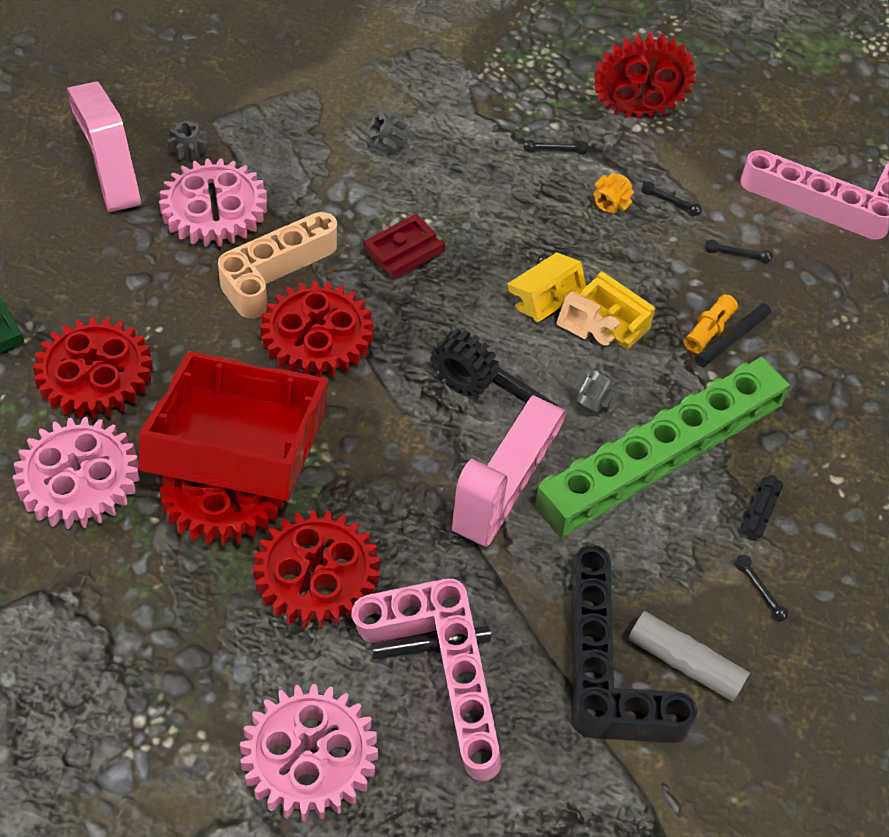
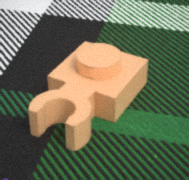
[556,291,620,345]

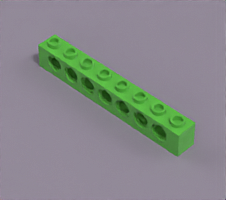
[534,357,790,538]

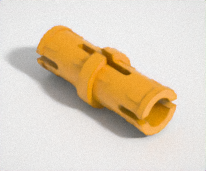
[683,294,738,354]

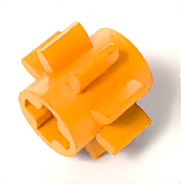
[593,172,634,214]

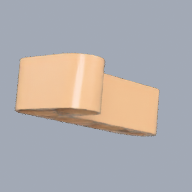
[218,212,337,319]

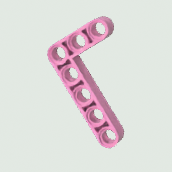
[67,81,141,213]
[741,150,889,240]
[452,395,566,547]
[352,579,501,781]

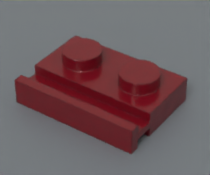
[363,213,445,280]

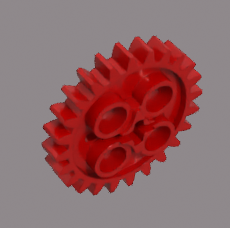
[594,33,696,118]
[260,281,374,377]
[32,317,153,420]
[160,475,283,546]
[253,510,380,629]

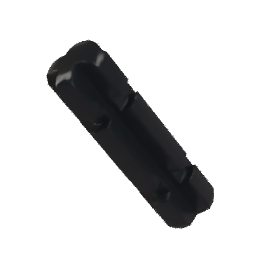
[741,475,783,540]

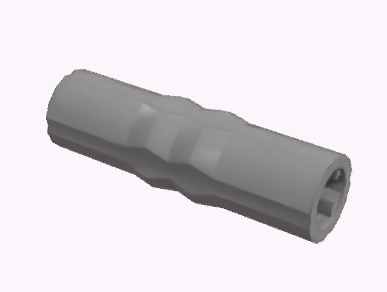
[628,611,750,702]

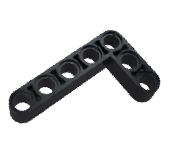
[571,544,697,743]

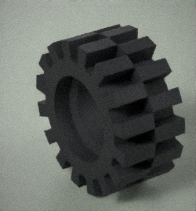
[430,329,499,397]

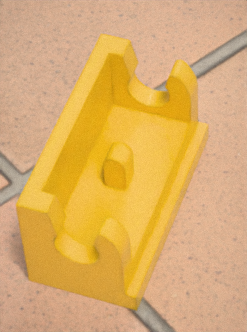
[507,252,586,322]
[580,271,655,350]

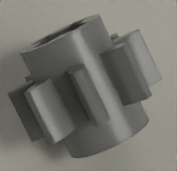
[369,110,408,152]
[168,121,208,161]
[573,368,619,413]

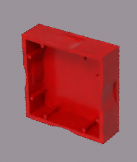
[139,351,329,501]

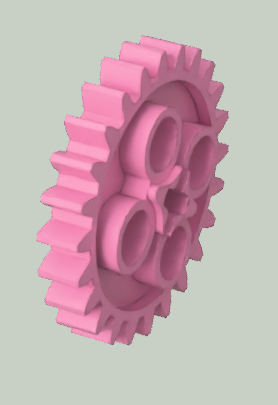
[159,158,267,247]
[13,417,140,529]
[240,684,378,821]

